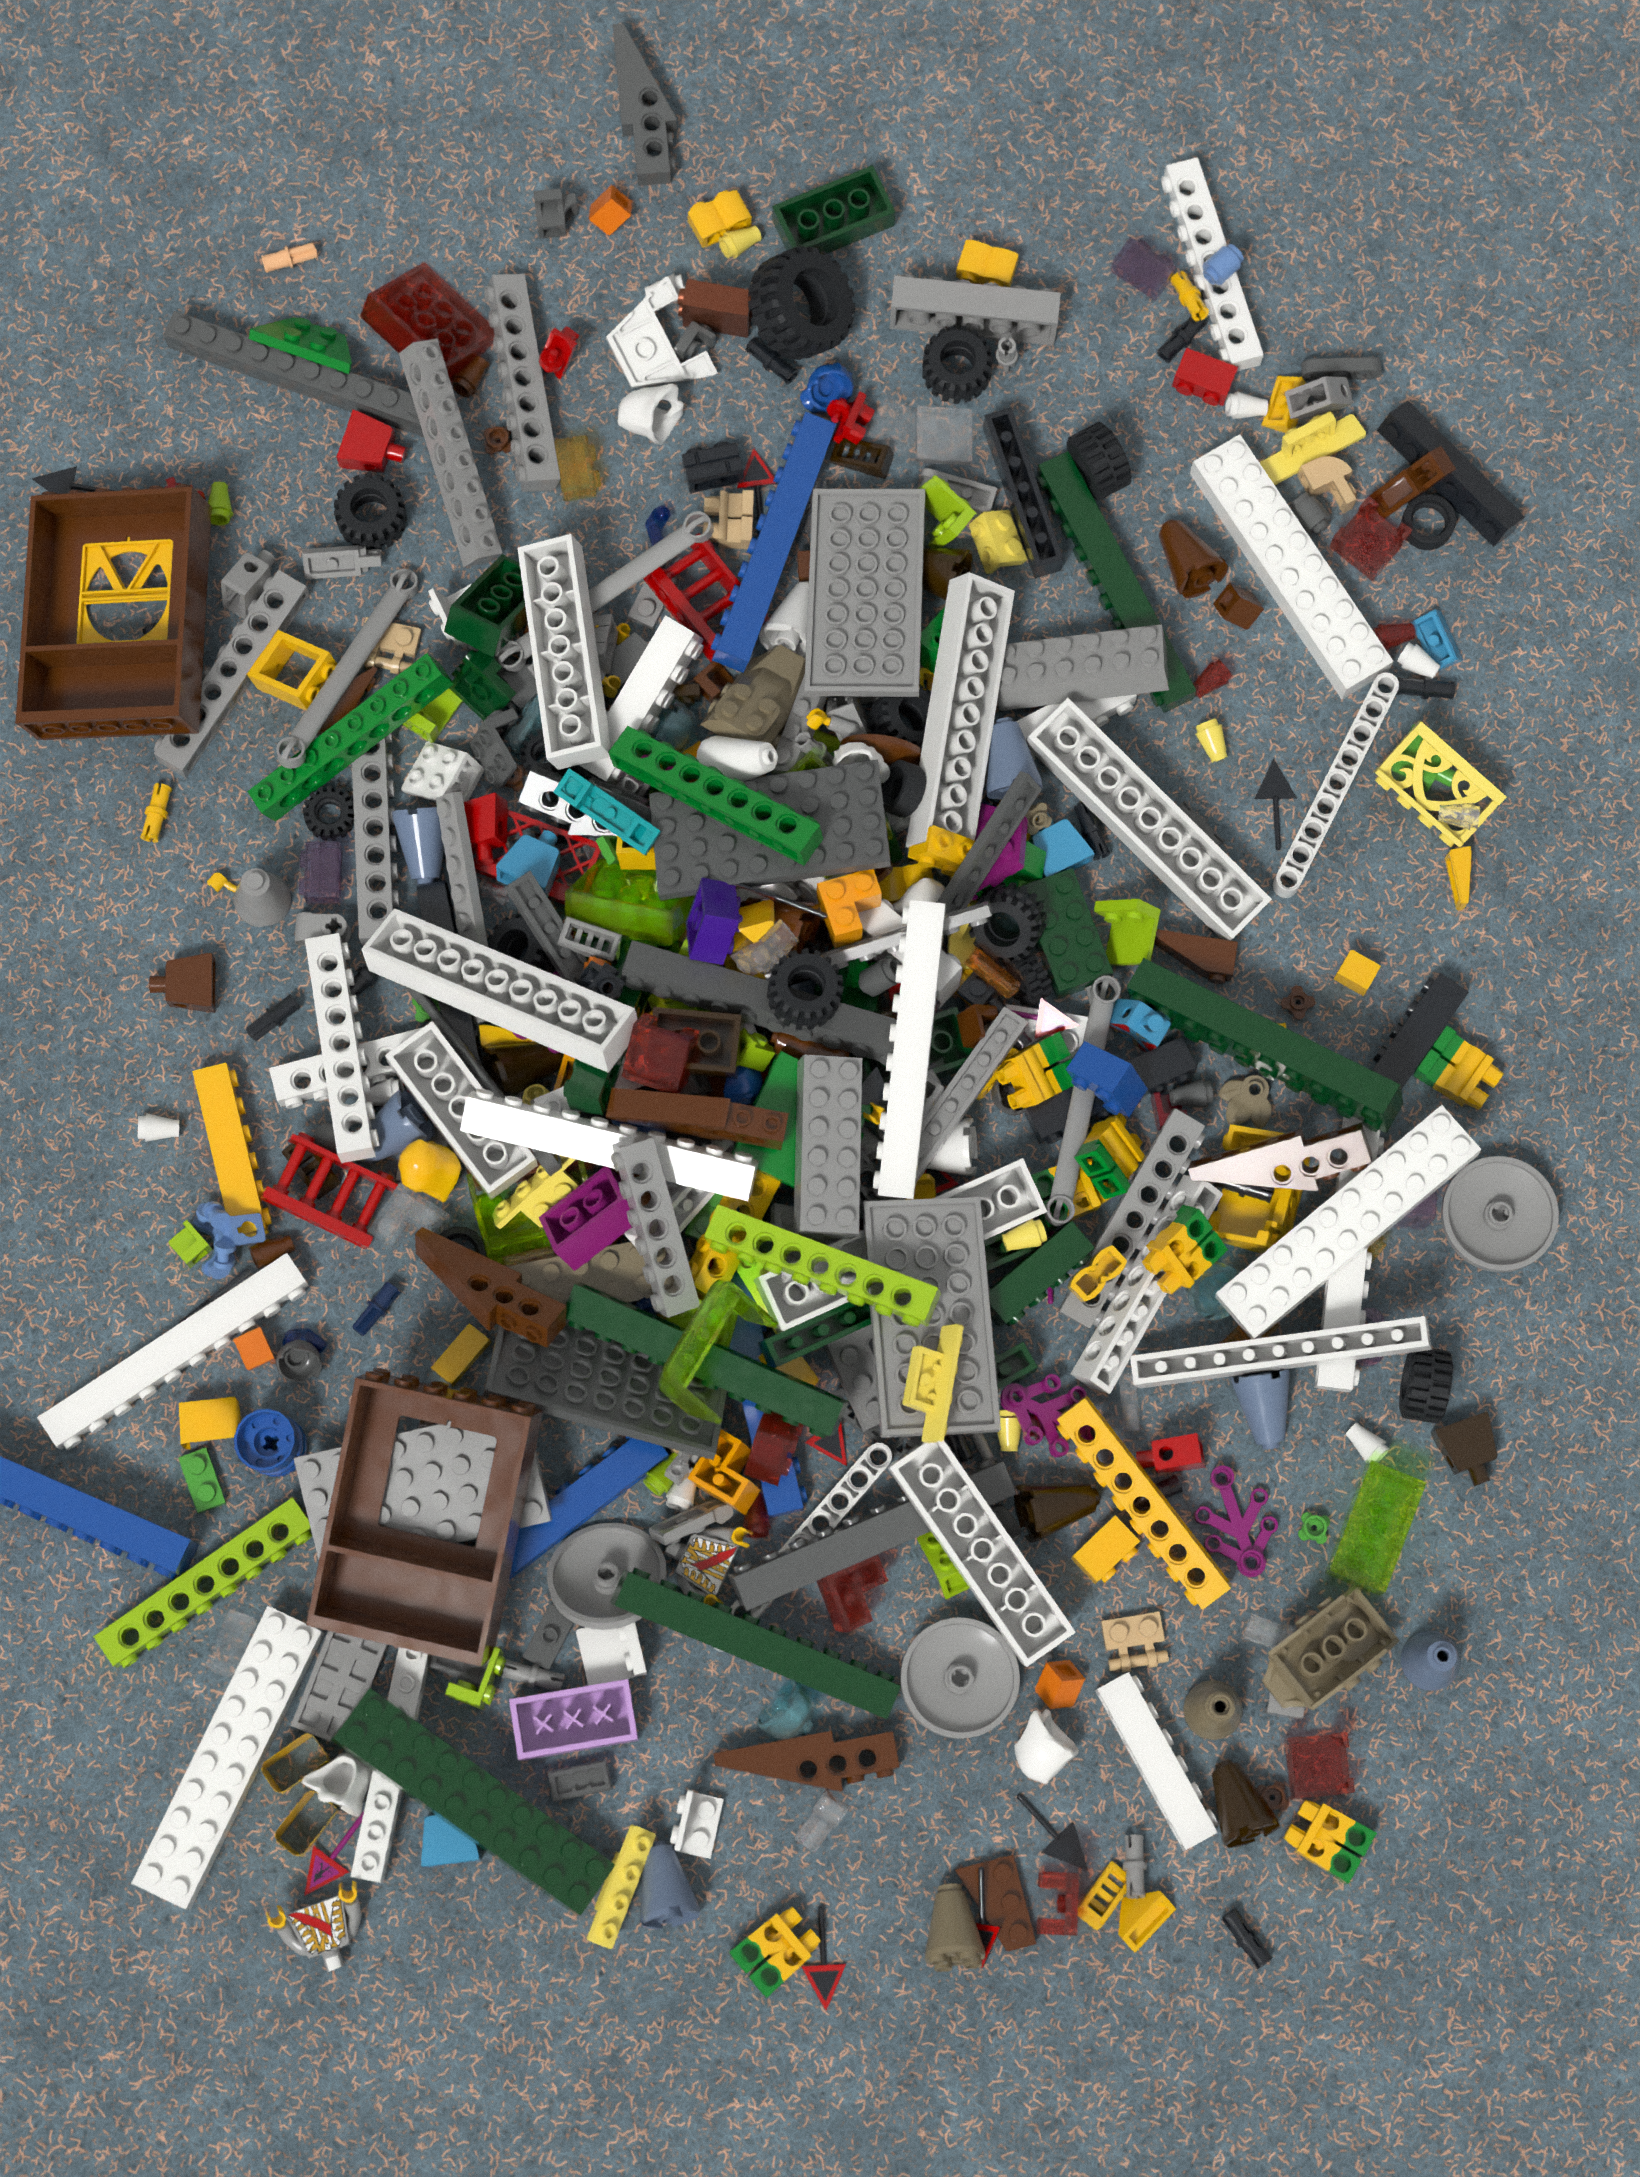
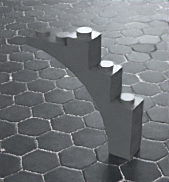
[467,632,648,717]

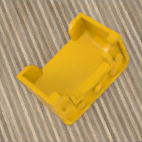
[1208,1124,1310,1254]

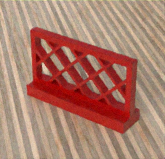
[474,810,601,911]

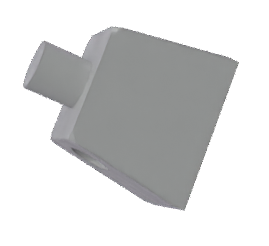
[1285,376,1353,419]
[221,550,276,619]

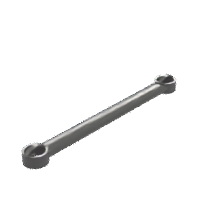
[405,986,562,1177]

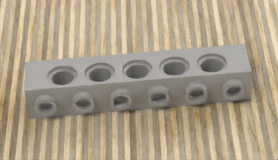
[611,1134,700,1318]

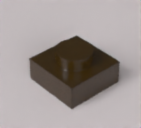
[672,683,700,707]

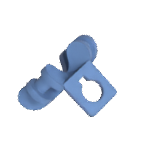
[192,1201,266,1280]

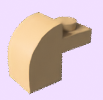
[1297,456,1357,513]

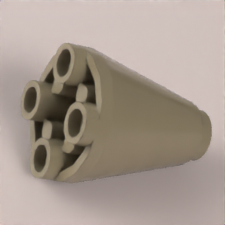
[1183,1680,1243,1740]
[925,1884,985,1972]

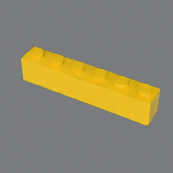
[192,1063,272,1237]

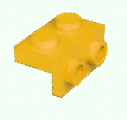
[908,825,975,876]

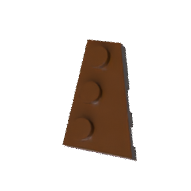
[955,1855,1036,1952]

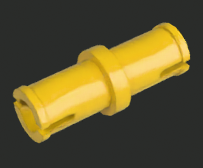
[1170,271,1209,321]
[140,783,172,843]

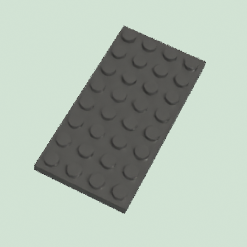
[649,759,891,900]
[482,1319,727,1460]

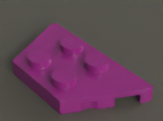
[971,803,1028,901]

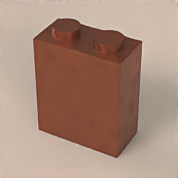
[678,279,753,338]

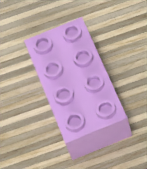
[509,1679,639,1761]

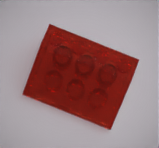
[360,262,495,382]

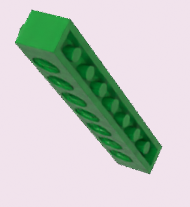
[247,653,454,822]
[608,726,823,866]

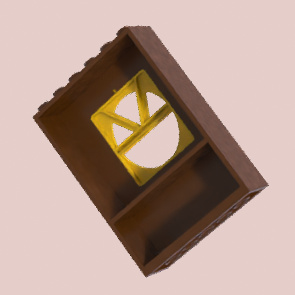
[15,484,212,740]

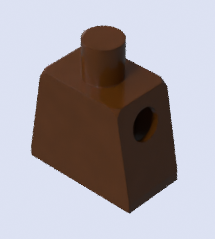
[149,953,216,1013]

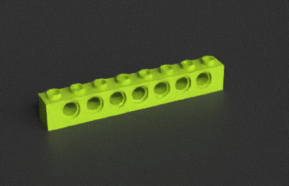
[704,1204,941,1328]
[93,1497,313,1669]

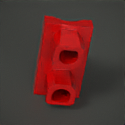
[539,326,579,379]
[827,391,875,445]

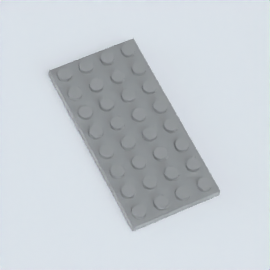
[804,489,926,697]
[862,1197,1001,1438]
[293,1421,553,1560]

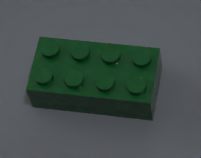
[772,165,895,254]
[444,554,528,658]
[1019,868,1113,999]
[848,1007,974,1083]
[988,1221,1095,1327]

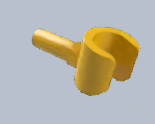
[207,873,237,893]

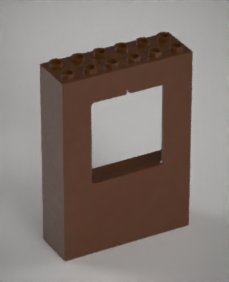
[306,1368,543,1666]

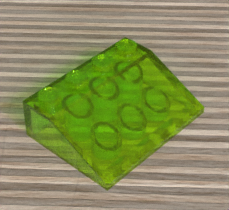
[565,858,695,946]

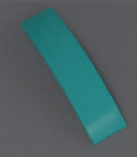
[553,768,662,856]

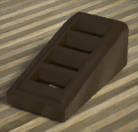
[829,438,894,479]
[281,1144,341,1200]

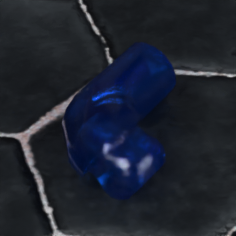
[645,505,671,546]
[282,1328,328,1354]

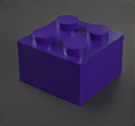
[686,878,743,965]

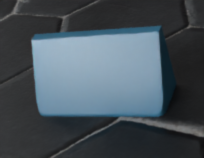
[1411,609,1463,670]

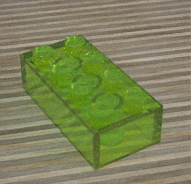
[1325,1460,1427,1596]

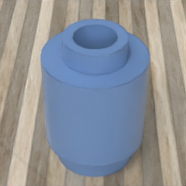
[1203,244,1244,285]

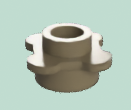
[1025,802,1052,835]

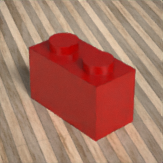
[1172,347,1238,406]

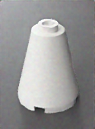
[759,581,809,660]
[696,736,778,781]
[928,1118,978,1176]

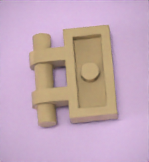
[364,617,422,675]
[1100,1611,1169,1673]

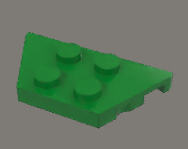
[249,317,352,374]

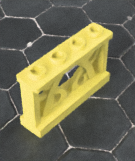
[1373,720,1506,848]

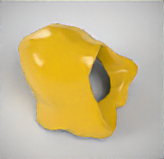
[398,1139,461,1203]

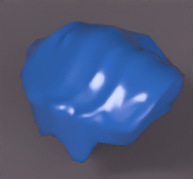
[800,362,854,413]
[723,1065,763,1106]

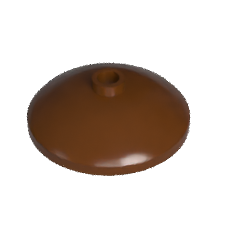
[840,734,922,767]

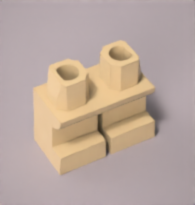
[703,490,754,550]

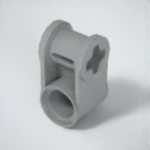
[295,912,352,946]

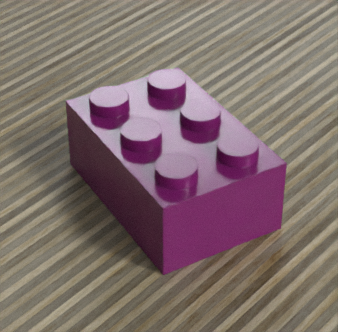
[538,1166,632,1271]

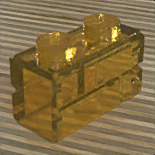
[554,435,601,502]

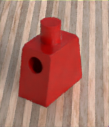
[336,410,407,473]
[464,793,508,865]
[1136,1433,1206,1474]

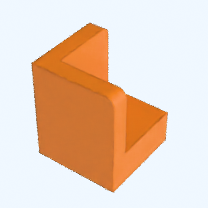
[589,184,632,235]
[233,1327,276,1371]
[1035,1660,1085,1709]

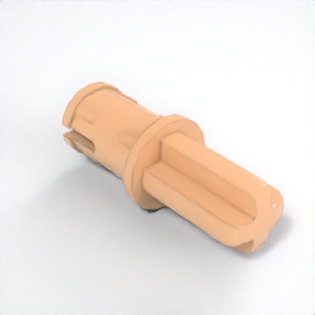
[261,243,318,273]

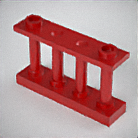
[643,533,769,662]
[259,1132,399,1249]

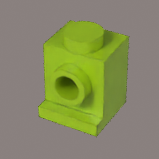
[740,1028,775,1072]

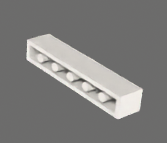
[1095,1672,1218,1851]

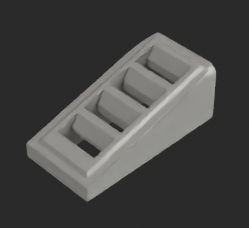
[557,916,622,966]

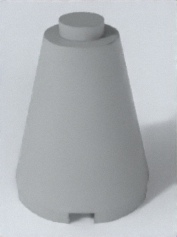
[234,868,291,927]

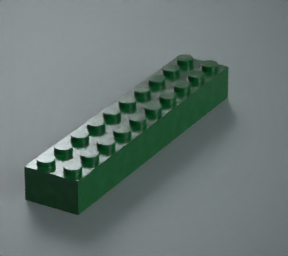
[1127,958,1403,1133]
[330,1688,615,1916]

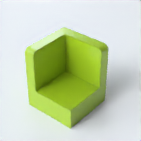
[169,1220,213,1269]

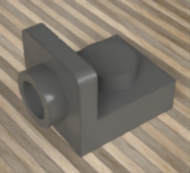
[674,321,716,362]

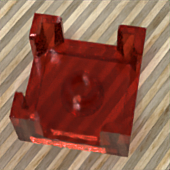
[1329,496,1412,582]
[621,1013,700,1094]
[1283,1732,1355,1800]
[1036,1872,1079,1936]

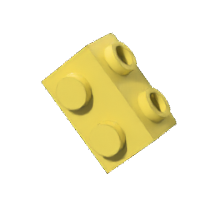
[969,510,1027,574]

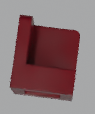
[1150,1092,1188,1131]

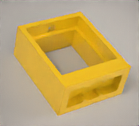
[246,630,337,711]

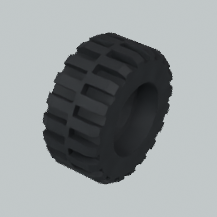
[748,246,855,360]

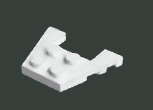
[606,276,718,389]

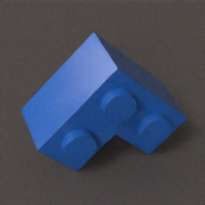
[1066,1041,1148,1117]

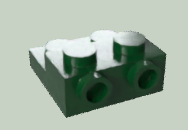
[449,649,517,721]

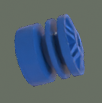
[234,1409,307,1477]

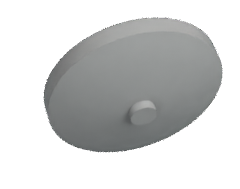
[1441,1156,1559,1273]
[547,1523,667,1630]
[900,1617,1020,1739]

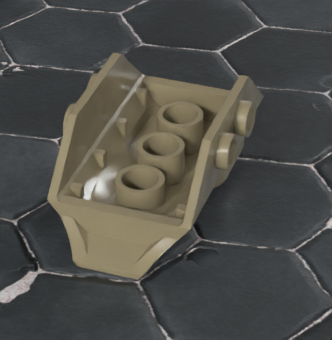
[700,645,806,750]
[1262,1584,1400,1710]

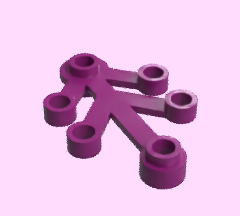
[1000,1374,1095,1458]
[1194,1465,1278,1578]

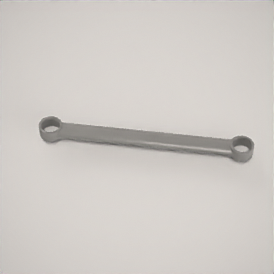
[496,511,714,672]
[276,569,418,769]
[1044,976,1121,1226]

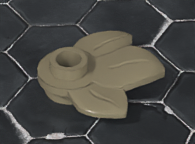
[1218,1075,1272,1129]

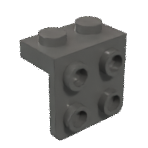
[469,708,519,790]

